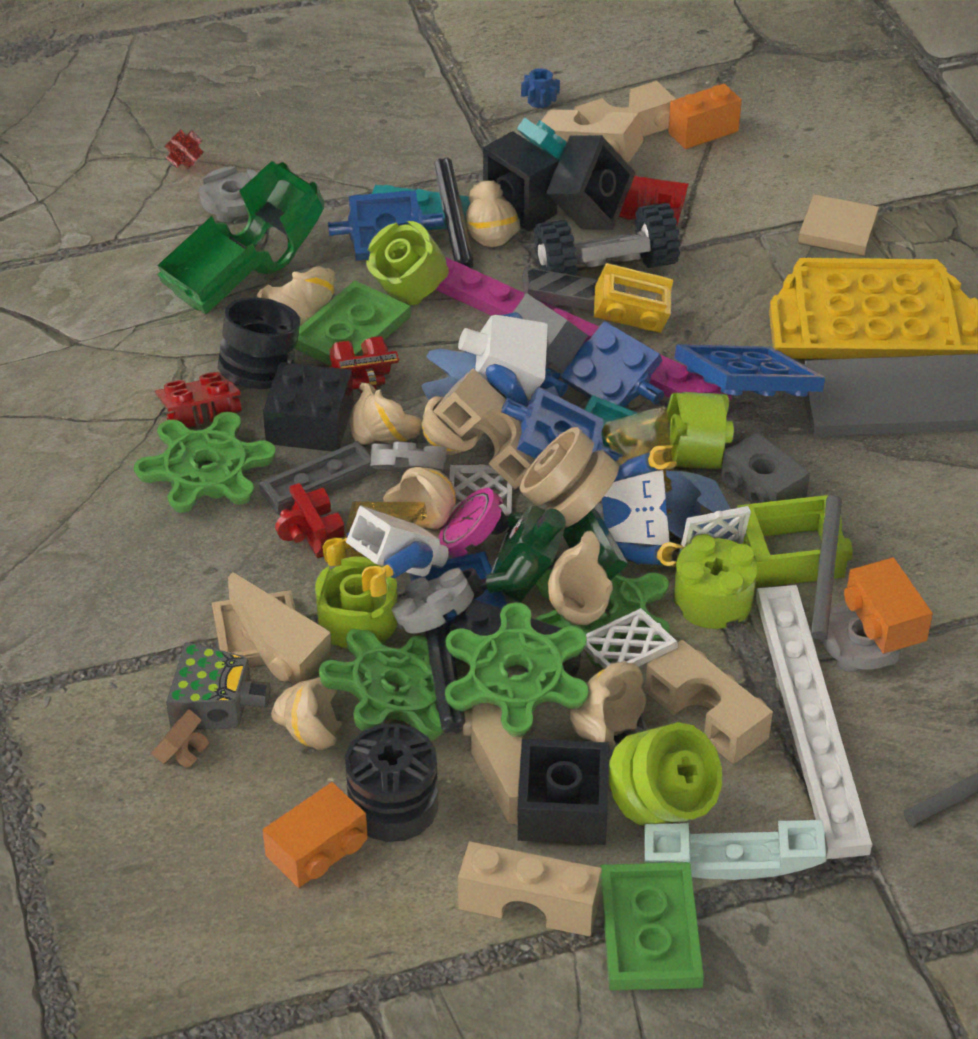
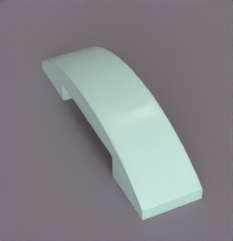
[644,820,826,880]

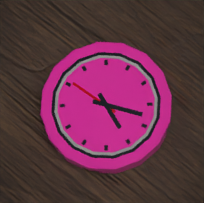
[438,487,503,558]

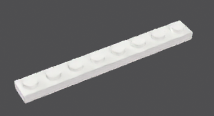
[756,585,872,859]

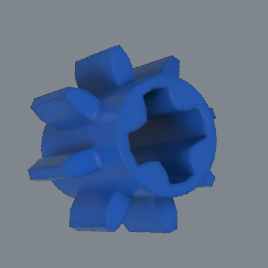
[521,68,560,108]

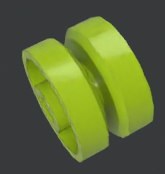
[609,722,722,826]

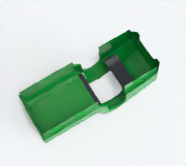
[157,161,325,314]

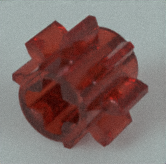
[164,129,204,169]

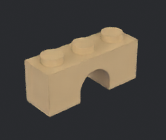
[575,81,676,137]
[541,109,643,162]
[433,368,535,489]
[645,640,773,765]
[458,841,602,937]

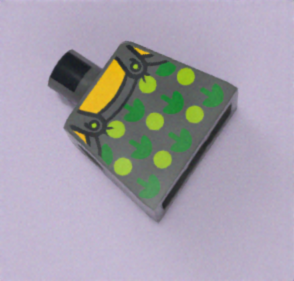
[166,642,271,730]

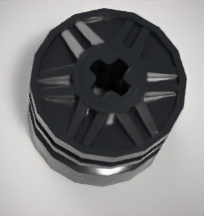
[218,297,300,390]
[345,723,438,842]

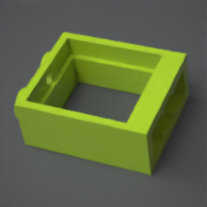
[737,495,853,588]

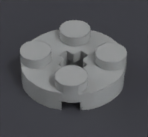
[199,167,257,222]
[370,442,447,472]
[391,568,474,634]
[822,600,902,672]

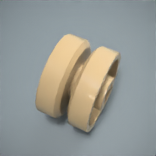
[519,427,619,528]

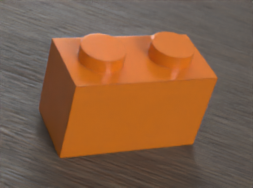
[668,83,742,149]
[844,557,933,654]
[263,782,367,888]

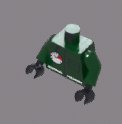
[462,505,566,603]

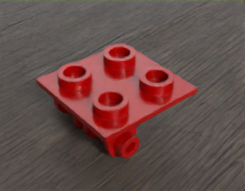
[619,176,689,226]
[155,372,242,428]

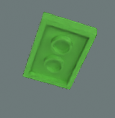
[294,280,411,366]
[600,862,704,991]

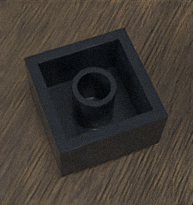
[483,131,559,231]
[546,135,636,230]
[263,362,354,452]
[517,739,609,845]

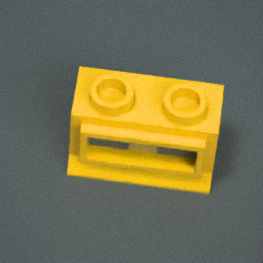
[594,263,673,333]

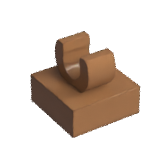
[150,709,209,768]

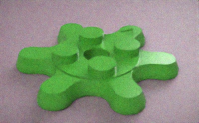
[134,412,276,513]
[535,570,670,667]
[445,602,589,737]
[319,629,462,740]

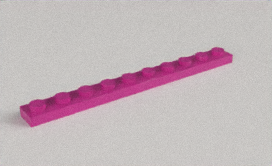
[435,257,732,401]

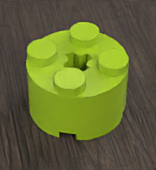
[366,221,449,306]
[665,392,734,469]
[673,534,757,629]
[315,557,398,649]

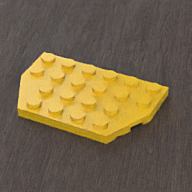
[769,258,978,360]

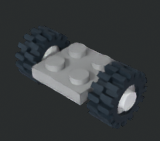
[534,203,680,276]

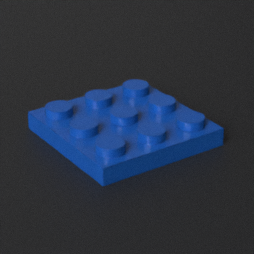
[674,344,825,396]

